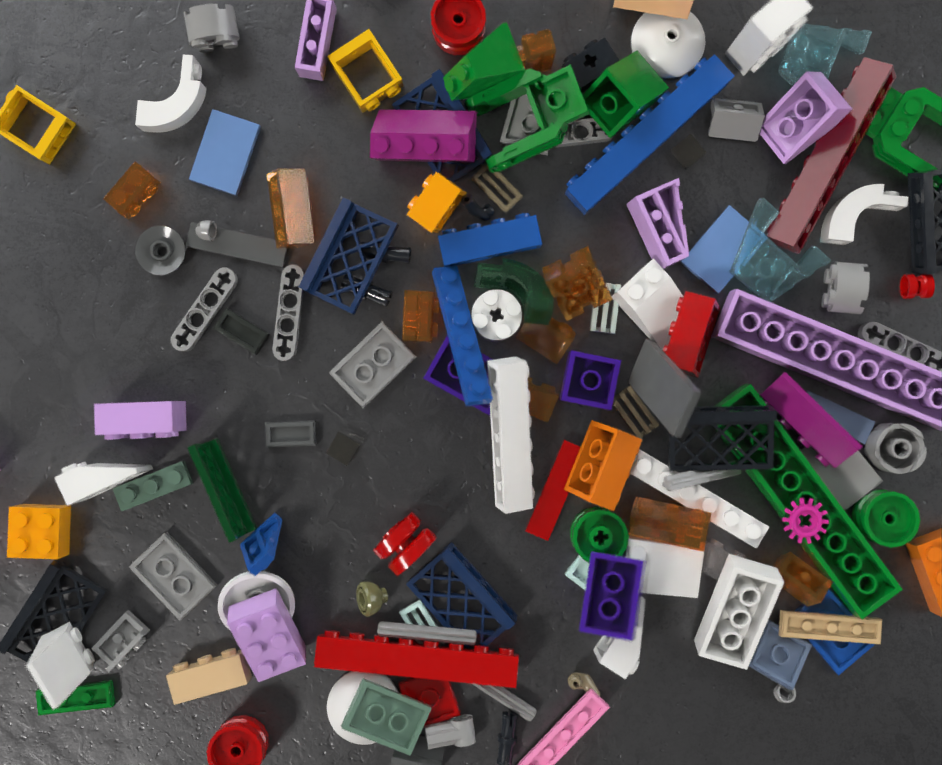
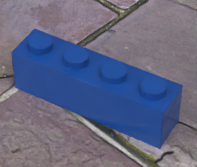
[438,213,542,267]

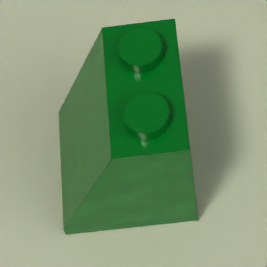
[443,22,525,101]
[583,50,669,138]

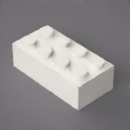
[725,0,812,76]
[694,554,784,670]

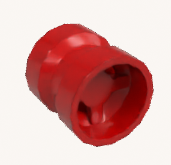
[900,274,935,299]

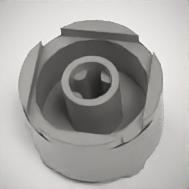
[183,4,240,53]
[821,262,870,314]
[863,423,927,474]

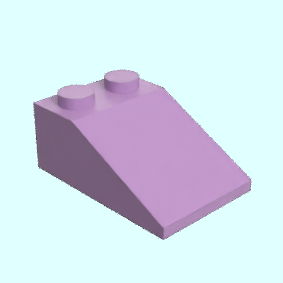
[760,71,852,164]

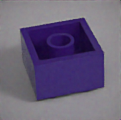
[559,350,621,410]

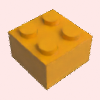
[407,172,467,233]
[7,504,71,559]

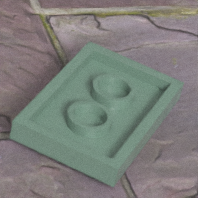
[341,678,432,756]

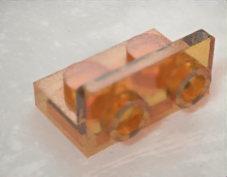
[103,161,160,220]
[515,307,576,364]

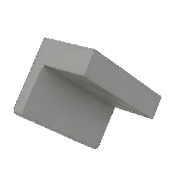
[708,98,765,142]

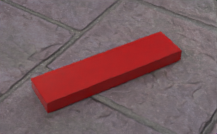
[525,440,581,541]

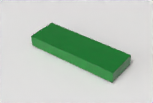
[36,680,115,715]

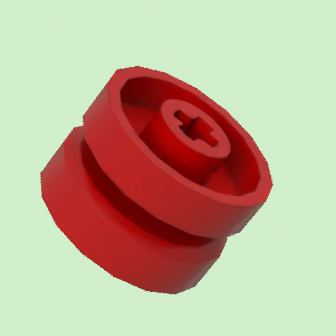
[431,0,486,56]
[372,511,437,576]
[207,715,270,765]

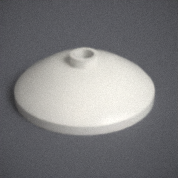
[631,12,705,79]
[218,571,295,630]
[327,671,399,745]

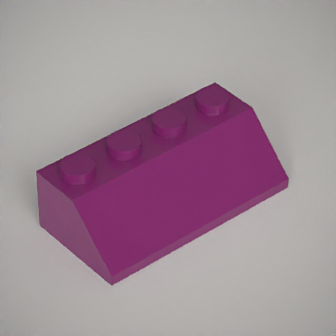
[370,110,477,163]
[760,372,862,468]

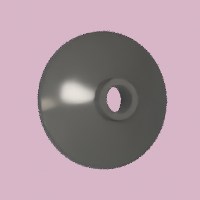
[135,226,186,276]

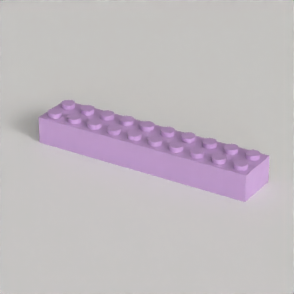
[711,289,942,431]

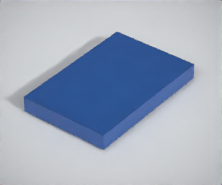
[795,585,875,675]

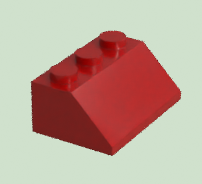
[663,291,720,378]

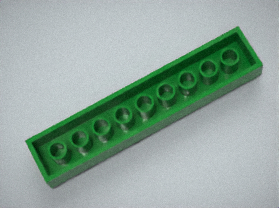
[713,384,903,619]

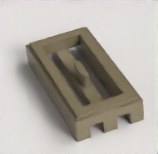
[471,163,523,215]
[613,385,659,439]

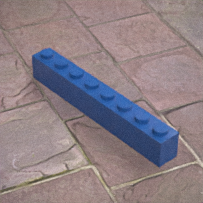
[565,54,735,215]

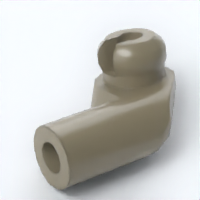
[568,672,601,696]

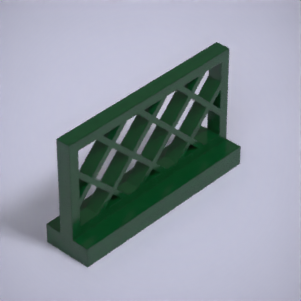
[187,438,257,543]

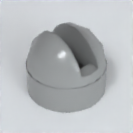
[195,220,217,241]
[773,684,796,703]

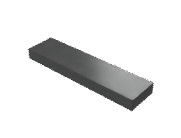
[186,222,289,268]

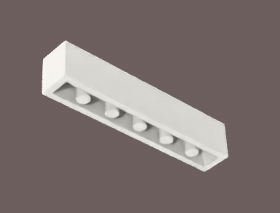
[488,357,535,514]
[630,449,769,549]

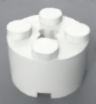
[471,290,522,342]

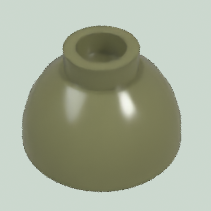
[356,581,388,617]

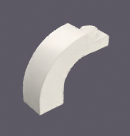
[135,54,207,132]
[820,184,908,245]

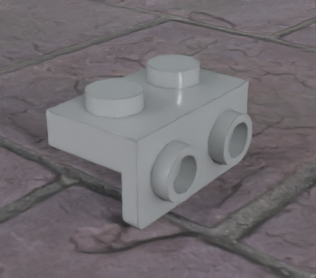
[91,610,150,672]

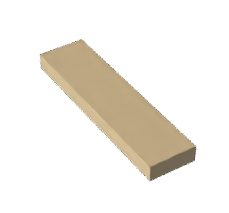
[779,610,882,644]

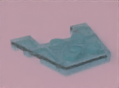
[777,24,872,86]
[730,198,831,302]

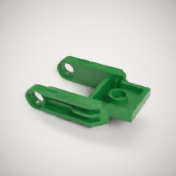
[465,65,590,173]
[865,87,942,190]

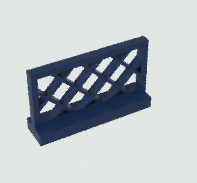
[392,69,493,183]
[298,198,399,315]
[406,542,518,649]

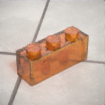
[267,168,315,249]
[628,497,712,552]

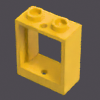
[327,29,404,113]
[0,85,76,165]

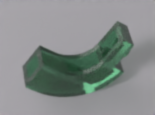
[474,258,554,325]

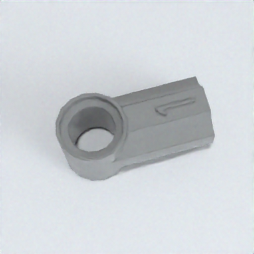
[425,714,476,749]

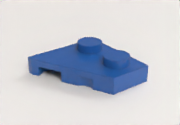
[240,513,282,576]

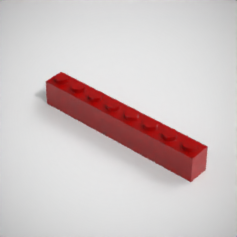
[314,630,519,688]

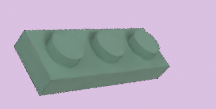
[112,461,194,512]

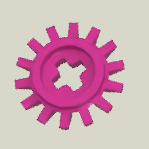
[782,498,829,544]

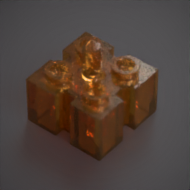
[542,246,613,321]

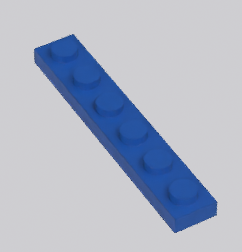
[432,266,493,406]

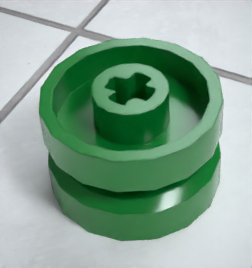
[851,488,920,548]
[570,506,629,562]

